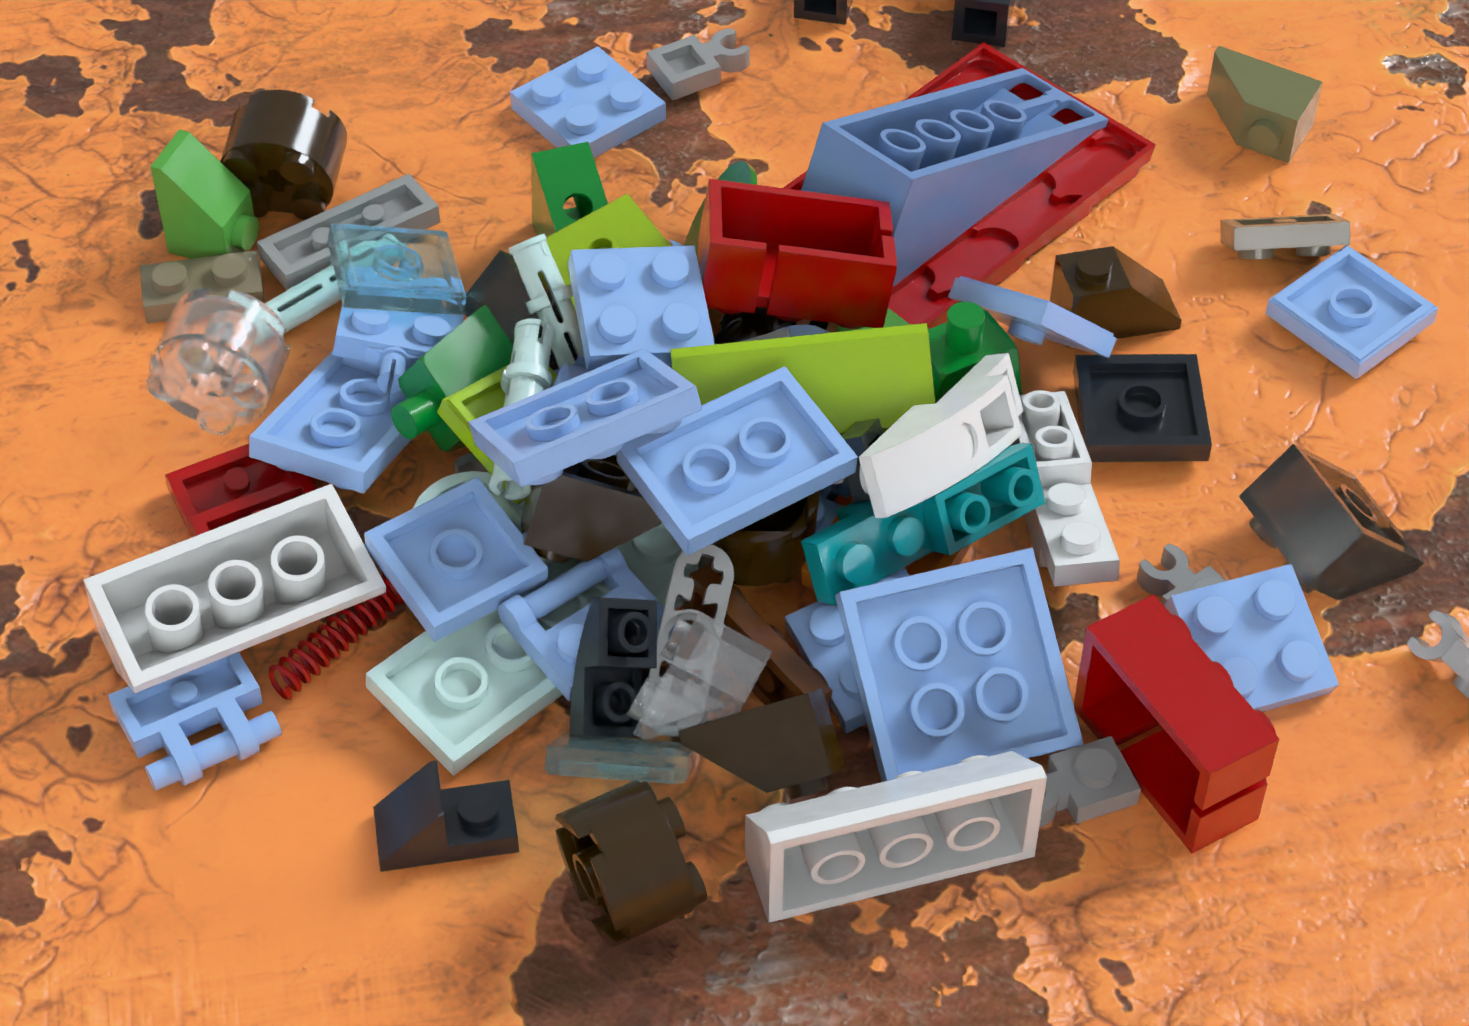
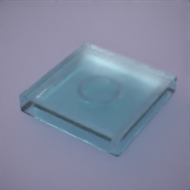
[327,223,467,315]
[545,733,697,784]

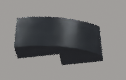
[569,597,657,738]

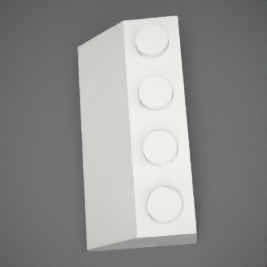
[84,484,386,693]
[745,751,1047,923]

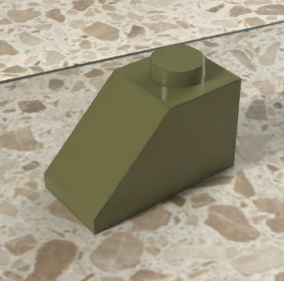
[1207,46,1323,163]

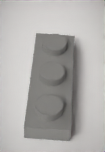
[257,174,440,290]

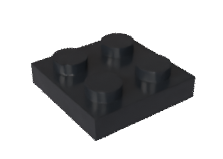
[1073,354,1212,462]

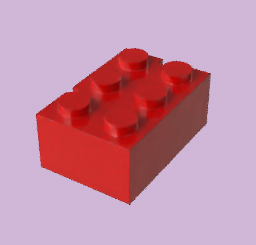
[698,179,897,329]
[1074,594,1279,854]

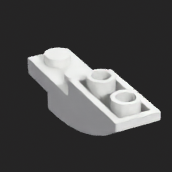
[859,353,1023,518]
[1010,390,1120,587]

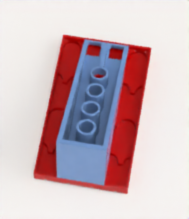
[783,42,1156,329]

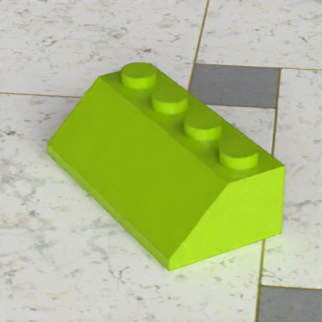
[670,323,935,436]

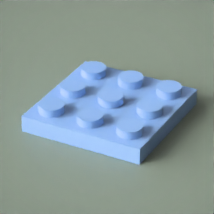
[835,547,1084,782]

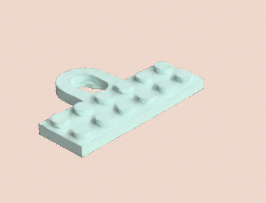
[366,471,698,776]

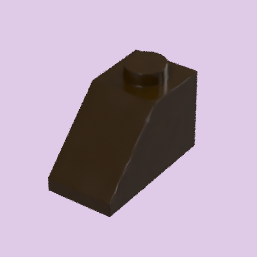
[1050,246,1182,347]
[678,688,846,799]

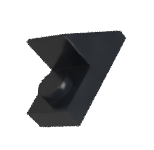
[373,760,519,872]

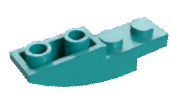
[801,443,1046,605]

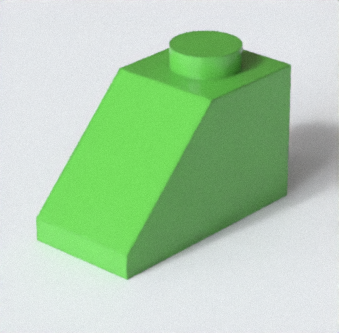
[150,129,259,259]

